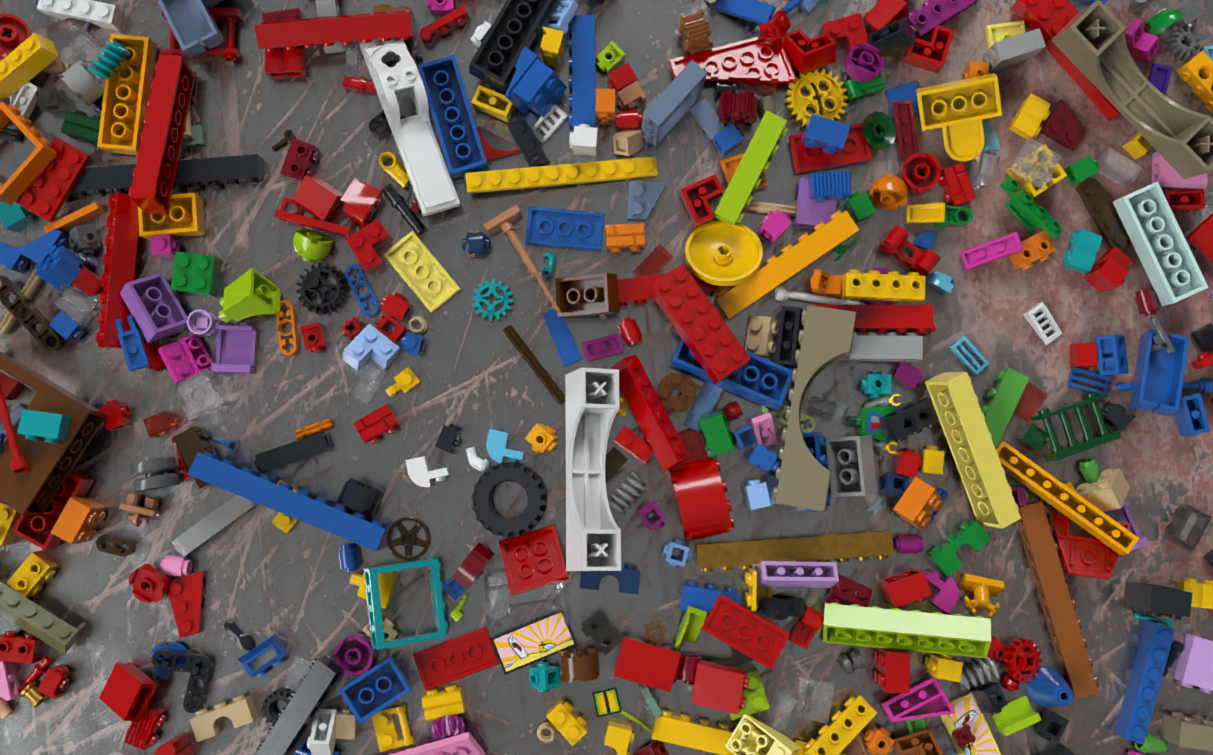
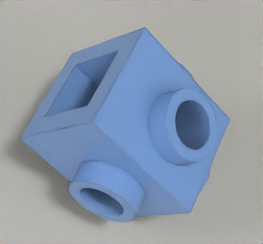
[662,539,692,568]

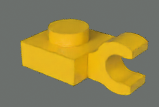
[385,366,421,398]

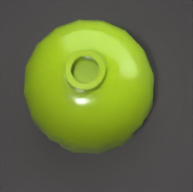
[293,228,333,263]

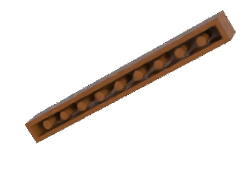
[1017,501,1099,699]

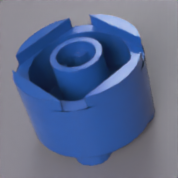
[35,245,84,291]

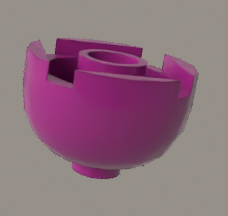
[845,43,885,83]

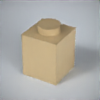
[335,708,359,739]

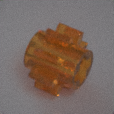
[644,621,667,646]

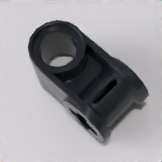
[369,110,405,140]

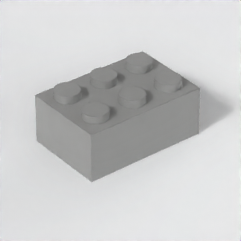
[825,435,878,497]

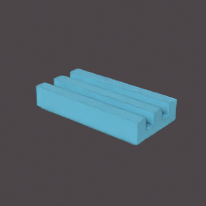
[949,335,990,377]

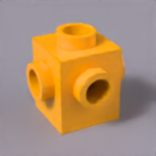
[525,423,559,454]

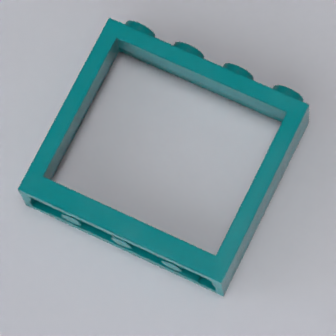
[364,558,448,650]

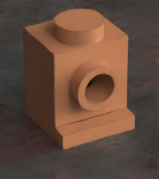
[616,81,646,110]

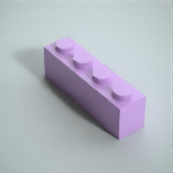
[754,561,839,588]

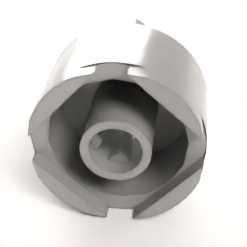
[59,60,104,107]

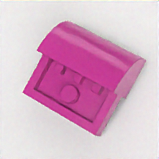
[158,334,213,384]

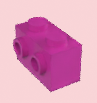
[757,210,792,246]

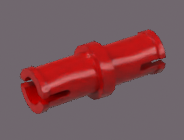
[342,76,377,93]

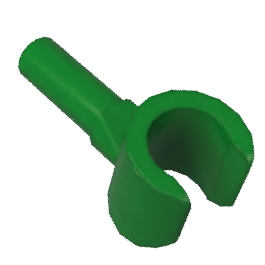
[831,240,857,260]

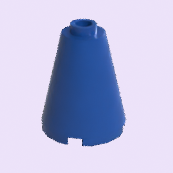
[1026,667,1073,707]

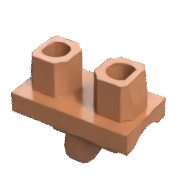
[119,493,162,527]

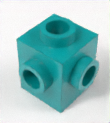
[861,371,892,398]
[529,662,560,692]

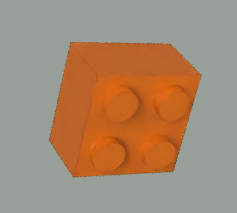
[893,477,943,530]
[51,496,107,544]

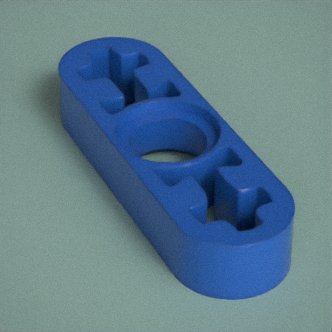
[345,264,380,317]

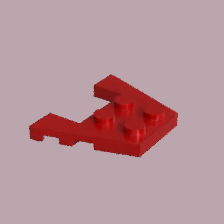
[1049,513,1131,580]

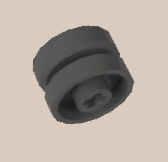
[130,457,179,492]

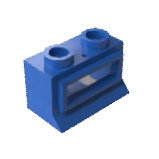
[237,634,289,678]

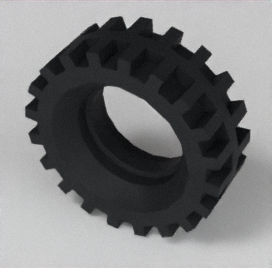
[472,463,547,538]

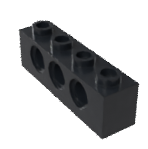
[879,395,939,443]

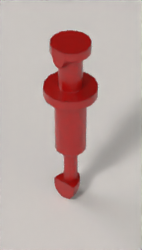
[172,437,193,481]
[17,656,53,693]

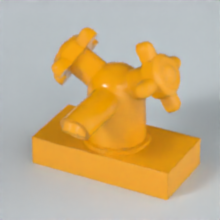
[959,574,1004,618]

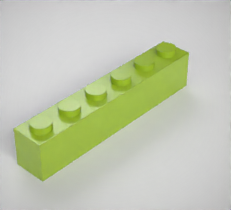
[714,110,788,227]

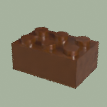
[555,273,620,318]

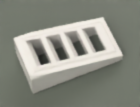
[531,103,569,144]
[1023,302,1062,345]

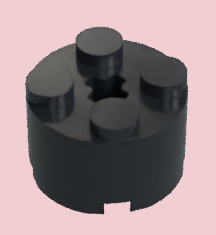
[336,478,382,517]

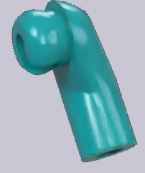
[542,251,557,277]

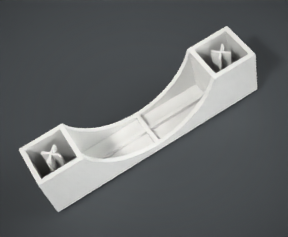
[565,368,621,571]

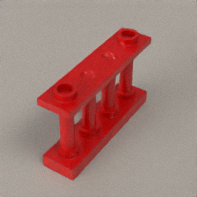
[161,8,244,61]

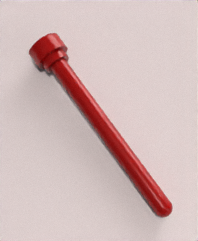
[0,384,30,473]

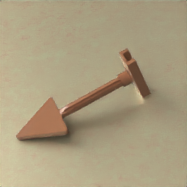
[483,205,559,311]

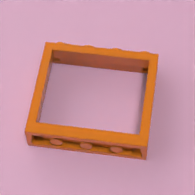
[0,102,57,205]

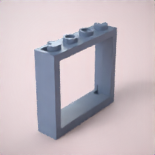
[642,60,707,146]

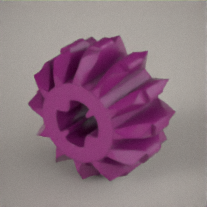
[431,715,465,741]

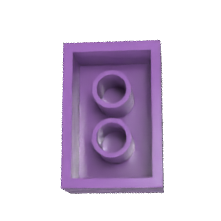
[120,272,188,343]

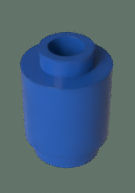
[338,543,360,573]

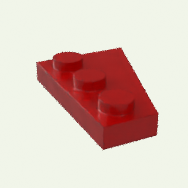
[167,571,205,638]

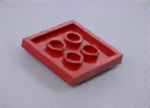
[499,525,569,596]

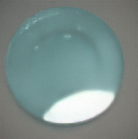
[865,496,885,514]

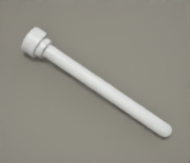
[774,285,866,305]

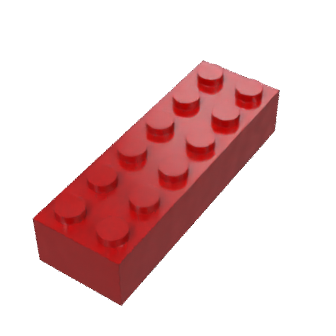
[648,264,751,385]

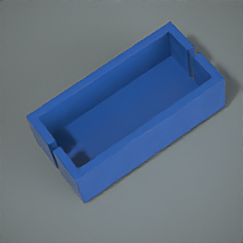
[1130,329,1190,417]

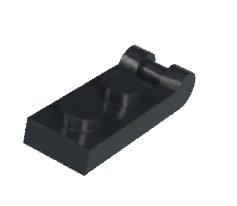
[507,116,550,167]

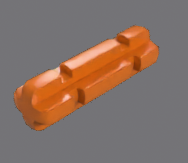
[295,419,333,440]

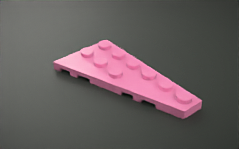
[389,732,487,755]

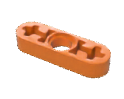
[276,300,299,356]

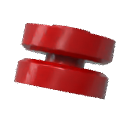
[0,14,31,61]

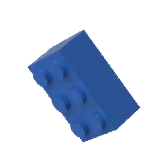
[339,654,413,724]

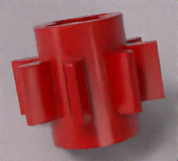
[340,317,364,341]

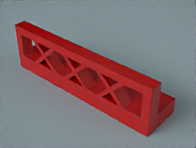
[274,197,356,237]

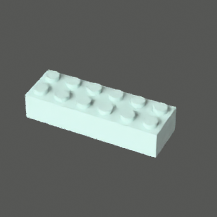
[1113,181,1209,306]

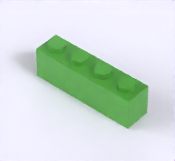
[980,368,1029,448]

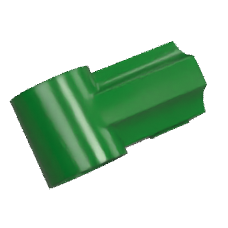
[844,74,885,102]

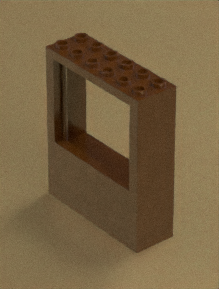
[0,351,107,517]

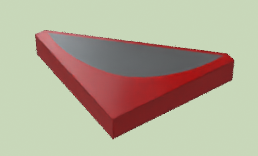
[477,126,521,162]

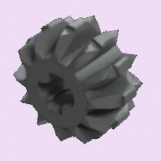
[1164,27,1201,61]

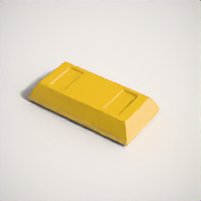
[906,203,945,224]

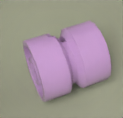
[187,309,221,337]

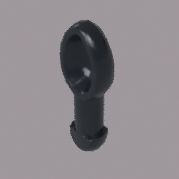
[223,621,254,651]

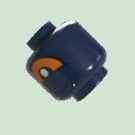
[462,232,490,257]

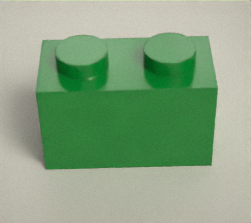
[698,408,736,456]

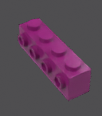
[906,0,979,39]

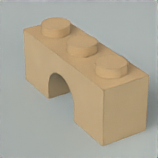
[189,694,259,742]

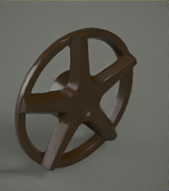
[386,517,430,561]

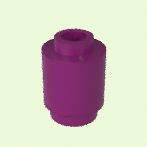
[893,534,924,554]

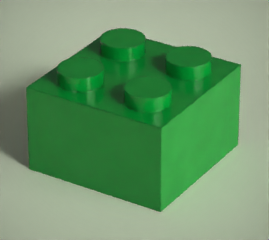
[170,252,222,297]

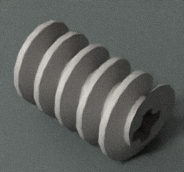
[608,472,647,515]
[957,657,1000,691]

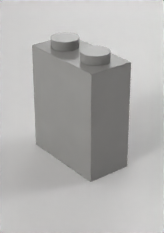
[983,28,1046,73]

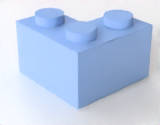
[342,324,400,371]
[742,475,779,510]

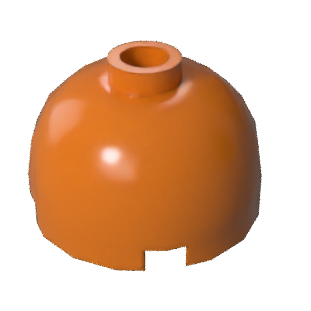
[869,174,908,210]

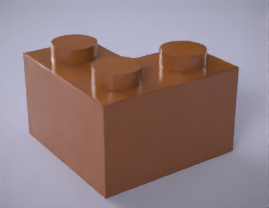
[893,728,944,755]

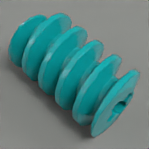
[87,37,131,81]

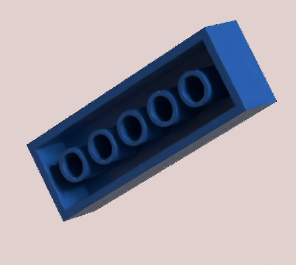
[417,55,489,179]
[670,338,793,411]

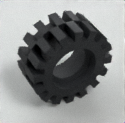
[261,689,293,726]

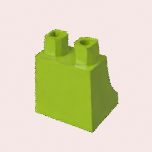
[218,268,281,323]

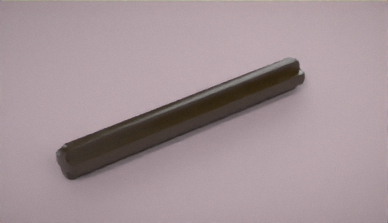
[503,325,565,405]

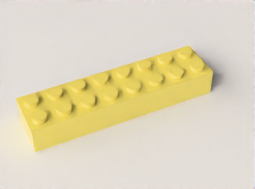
[925,372,1021,529]

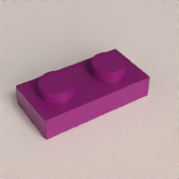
[582,333,624,361]

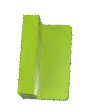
[674,606,707,649]
[992,695,1041,736]

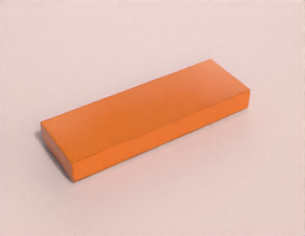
[43,202,106,234]

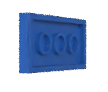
[525,206,605,252]

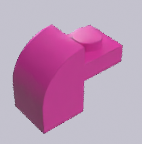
[1125,18,1160,63]
[923,570,959,614]

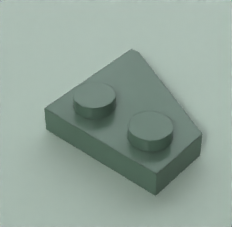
[637,683,663,717]

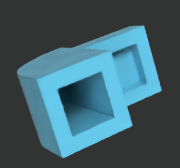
[486,429,525,463]

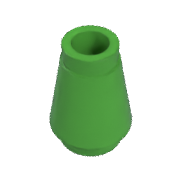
[1078,457,1099,484]
[1134,733,1168,753]

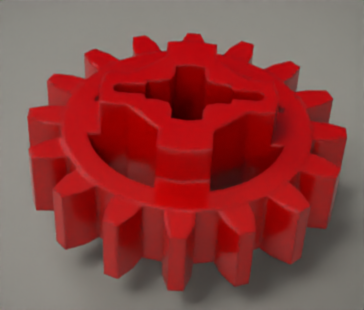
[1003,638,1042,683]

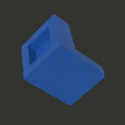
[732,424,757,450]

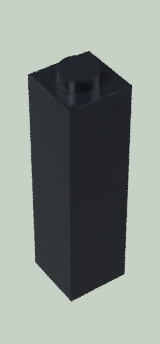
[254,432,332,473]

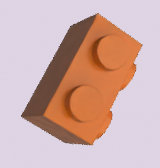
[1009,230,1056,270]

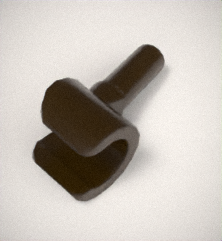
[271,129,296,151]

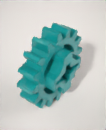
[471,279,514,321]

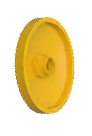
[685,220,763,286]

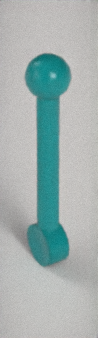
[1134,612,1174,627]

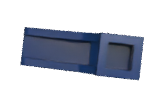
[0,230,69,273]

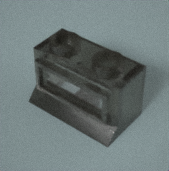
[1163,504,1212,551]

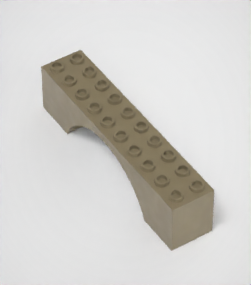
[1051,0,1213,179]
[772,305,856,512]

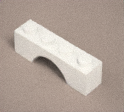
[37,0,125,32]

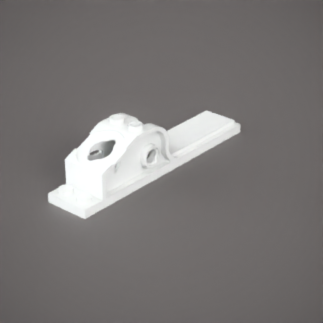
[360,37,460,217]

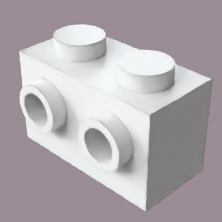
[569,124,598,157]
[307,709,337,755]

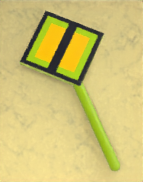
[592,687,652,732]

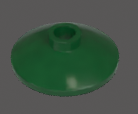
[862,111,896,149]

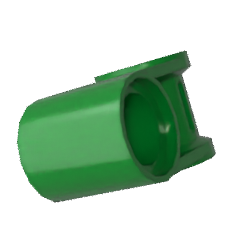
[933,205,973,227]

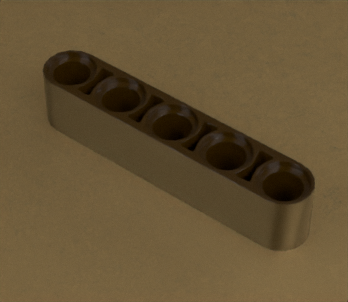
[0,275,65,350]

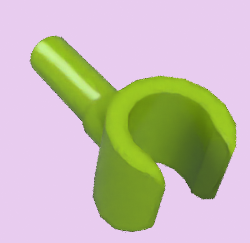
[451,594,469,622]

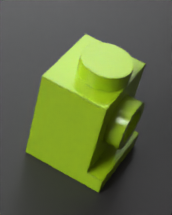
[596,41,625,74]

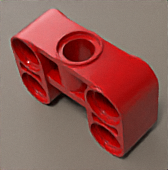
[879,225,941,276]

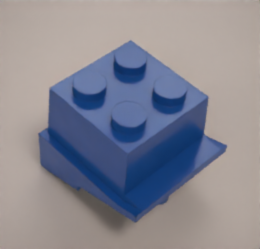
[505,47,567,118]

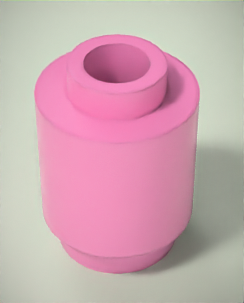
[160,555,192,577]

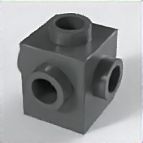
[69,225,101,256]

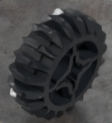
[296,263,349,315]

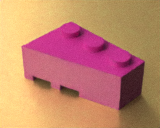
[880,676,955,722]

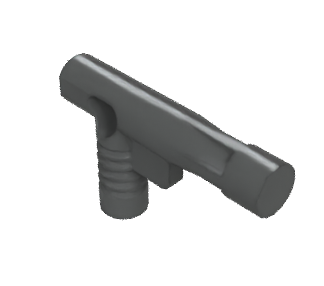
[1149,316,1176,354]

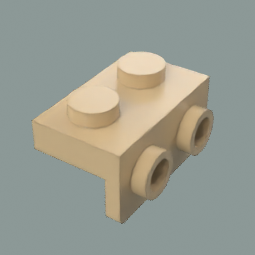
[745,315,779,358]

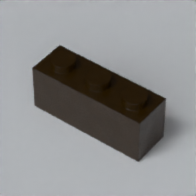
[173,426,217,489]

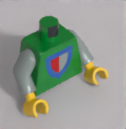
[847,394,903,455]

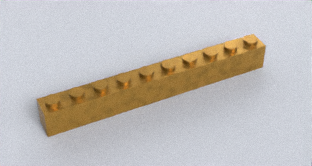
[695,530,894,572]

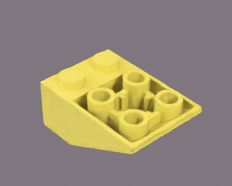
[725,713,801,755]

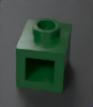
[1014,423,1048,451]

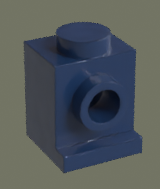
[878,472,910,498]

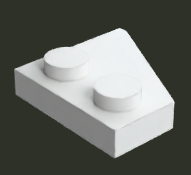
[9,81,43,119]

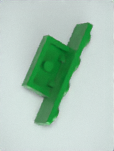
[1000,176,1063,240]

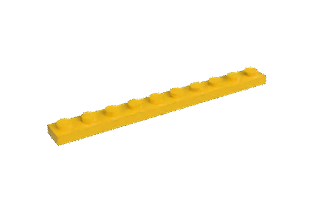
[465,156,658,194]

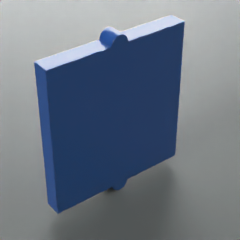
[885,81,919,116]

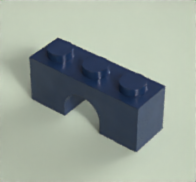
[580,564,640,594]

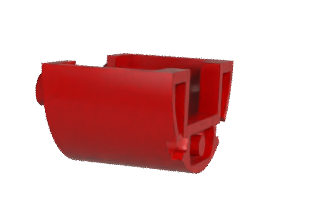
[668,456,735,542]

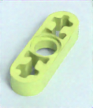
[761,404,815,433]

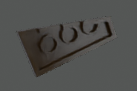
[1075,178,1132,250]

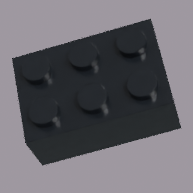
[1123,581,1193,620]

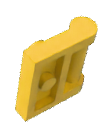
[372,704,415,752]

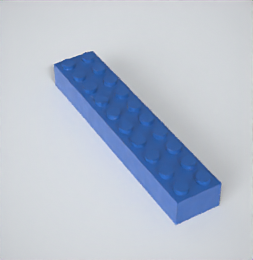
[187,451,387,551]

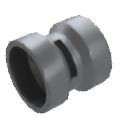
[839,649,866,675]

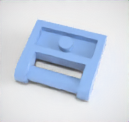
[538,0,579,34]

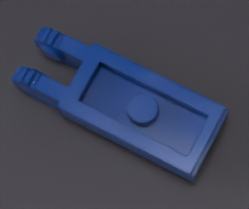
[115,315,150,372]

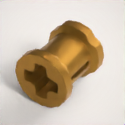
[20,682,48,708]

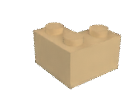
[1075,468,1130,512]

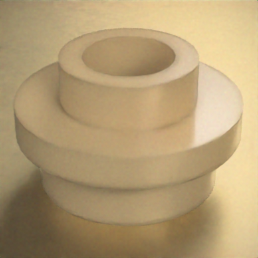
[408,316,427,335]
[537,722,557,743]

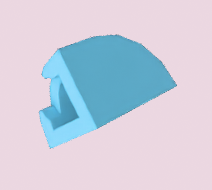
[978,121,1001,156]
[925,271,955,295]

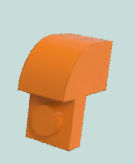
[810,269,843,298]

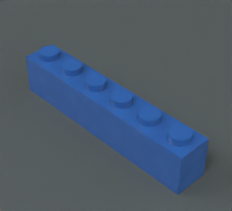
[568,14,596,132]
[1114,620,1176,744]

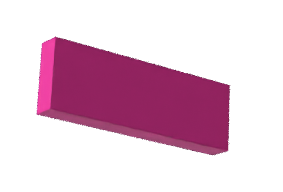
[960,232,1024,271]

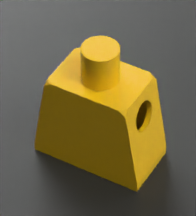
[350,567,400,609]

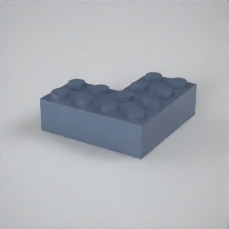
[157,0,225,58]

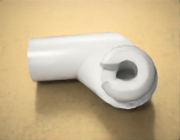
[466,447,490,471]

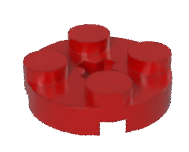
[129,564,169,604]

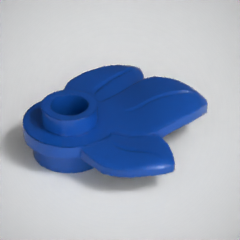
[151,642,187,681]

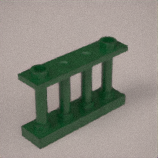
[1031,392,1121,462]

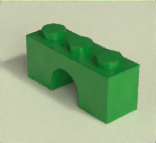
[927,520,992,577]

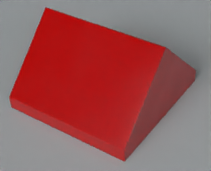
[292,175,344,221]

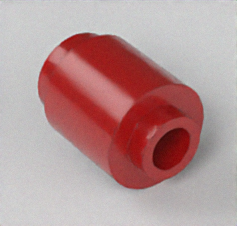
[615,110,642,130]
[618,317,643,347]

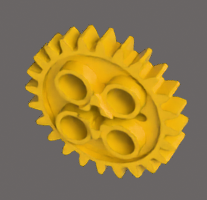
[785,68,848,127]

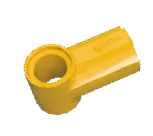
[379,152,411,188]

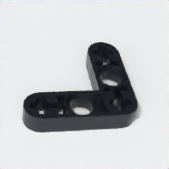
[152,648,211,713]

